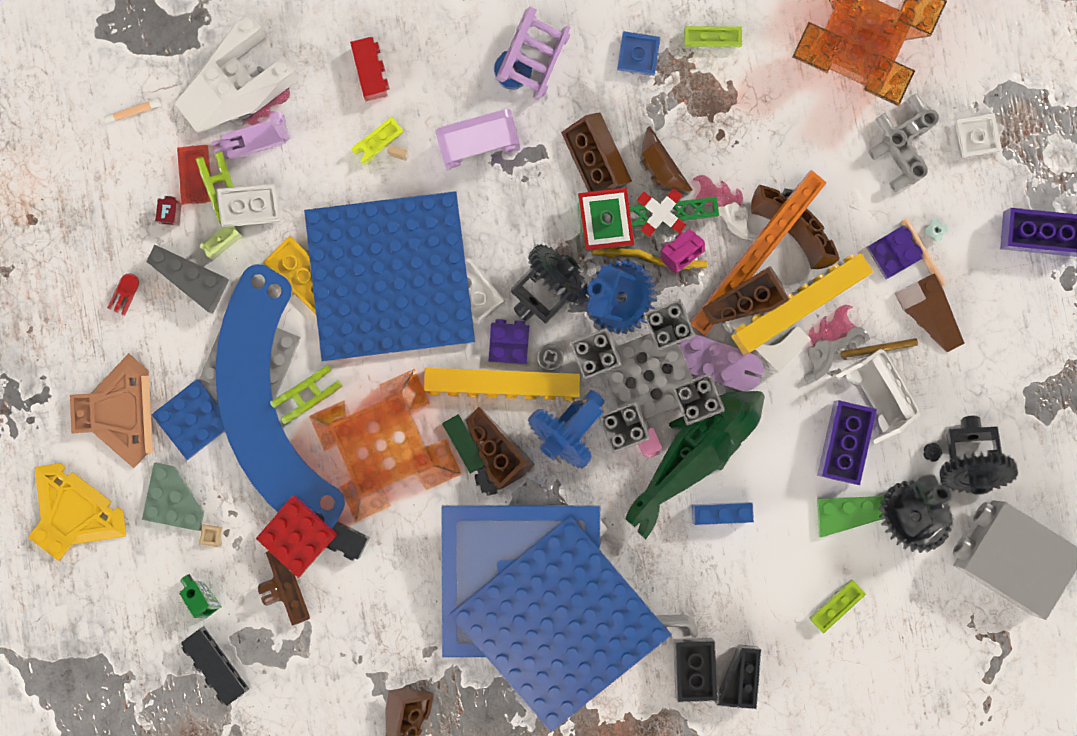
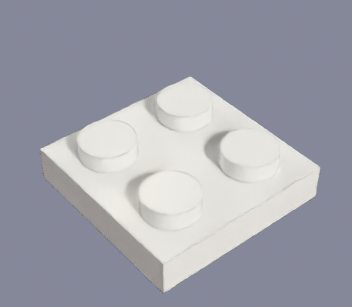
[955,113,1002,159]

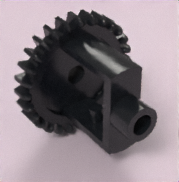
[511,244,590,324]
[939,415,1018,495]
[879,475,954,553]

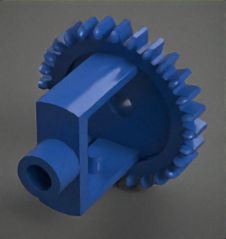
[586,260,657,334]
[528,390,605,469]

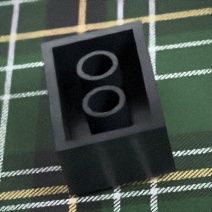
[673,638,717,702]

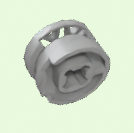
[537,344,564,371]

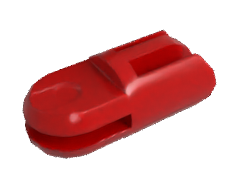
[107,273,139,316]

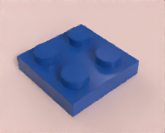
[617,31,660,76]

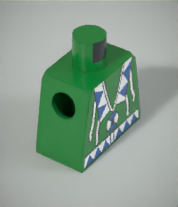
[179,574,222,619]

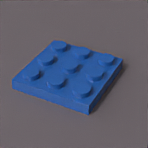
[151,379,225,460]

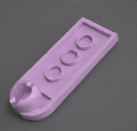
[665,334,763,391]

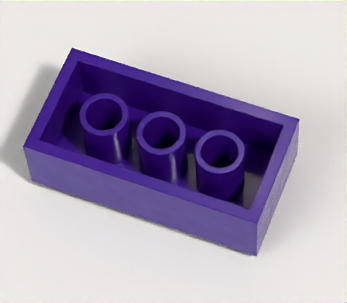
[1000,208,1077,257]
[817,400,877,485]

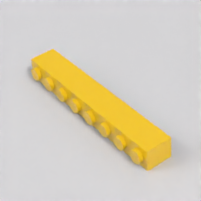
[731,253,873,355]
[424,368,580,401]

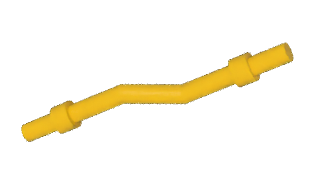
[592,248,707,270]

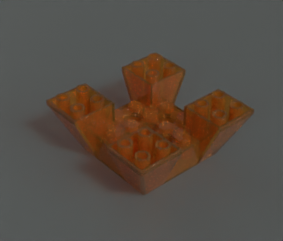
[792,0,947,106]
[309,369,461,522]

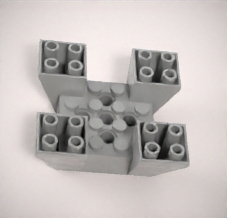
[570,299,725,453]

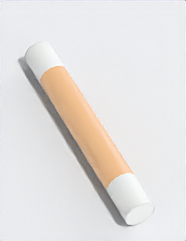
[104,98,161,124]

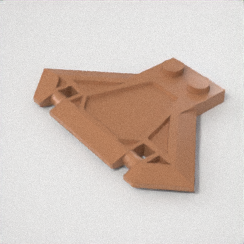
[70,353,149,468]

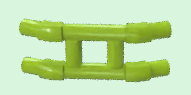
[196,151,234,224]
[270,364,343,424]

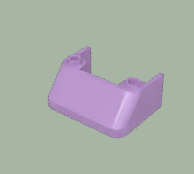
[435,109,520,170]

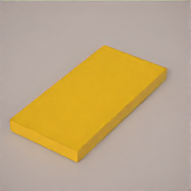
[263,236,316,315]

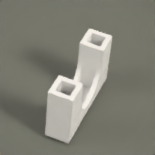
[722,315,811,373]

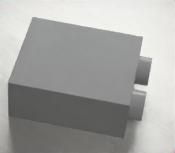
[953,500,1077,620]

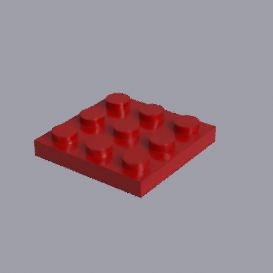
[255,495,338,578]

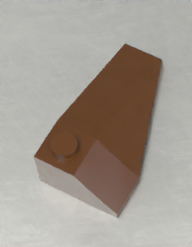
[702,266,789,325]
[894,273,965,352]
[466,407,535,490]
[385,688,434,736]

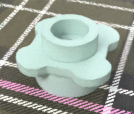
[925,219,948,242]

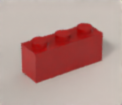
[350,37,390,102]

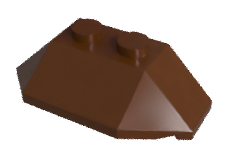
[640,126,693,195]

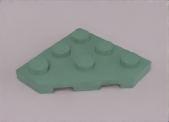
[142,462,204,531]

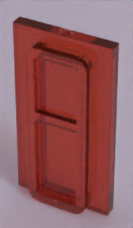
[177,145,211,205]

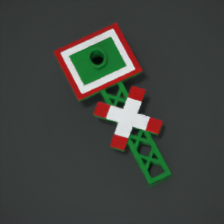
[578,188,719,251]

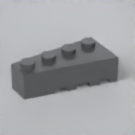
[146,244,230,314]

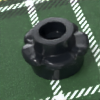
[923,443,942,462]

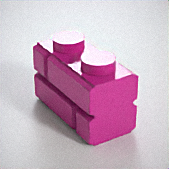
[660,229,705,273]

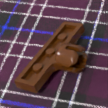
[258,551,311,626]

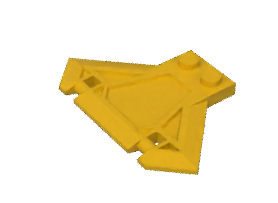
[28,463,127,561]

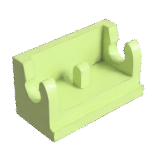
[199,226,243,260]

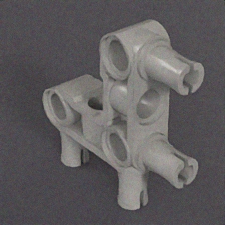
[868,93,939,192]

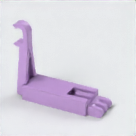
[211,111,290,160]

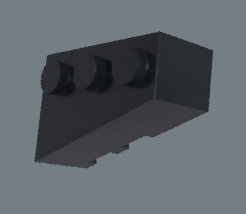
[714,644,761,709]

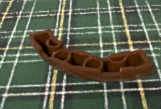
[751,184,840,269]

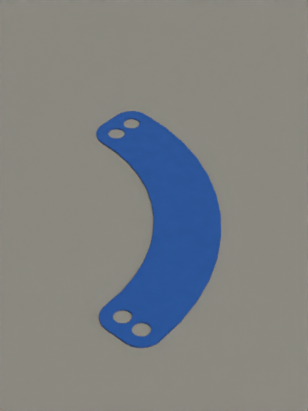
[215,264,345,529]

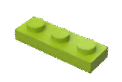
[684,26,742,47]
[809,579,866,634]

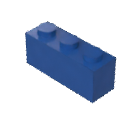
[691,502,754,525]

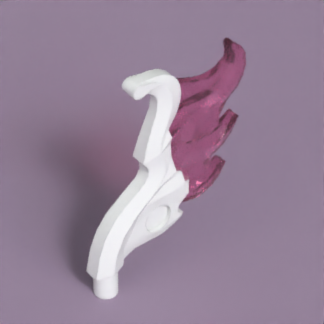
[685,175,758,241]

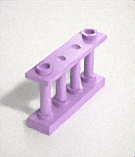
[496,6,571,99]

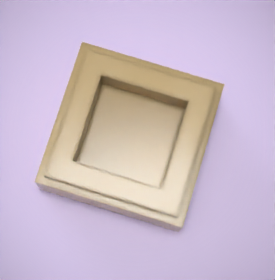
[387,145,409,161]
[199,524,223,547]

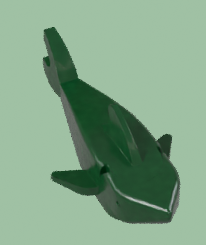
[625,391,765,540]

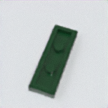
[442,414,485,474]

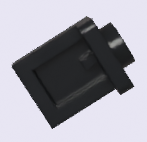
[474,468,500,496]

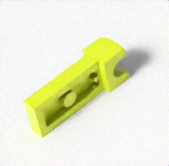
[351,116,404,165]

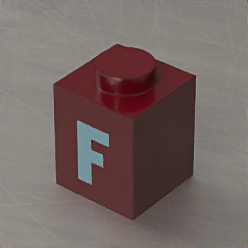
[155,196,182,226]

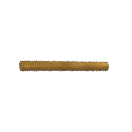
[840,338,918,358]

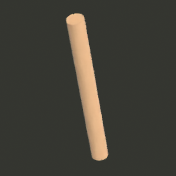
[901,218,946,286]
[141,376,153,453]

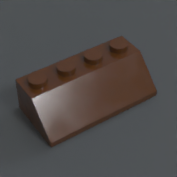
[561,112,632,192]

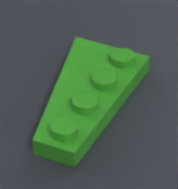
[817,496,884,538]

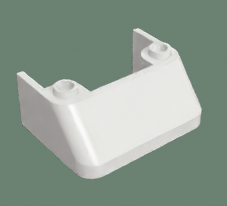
[836,349,919,443]

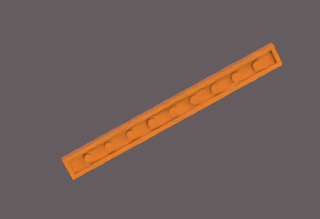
[690,170,827,336]

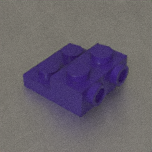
[866,226,923,279]
[488,319,530,365]

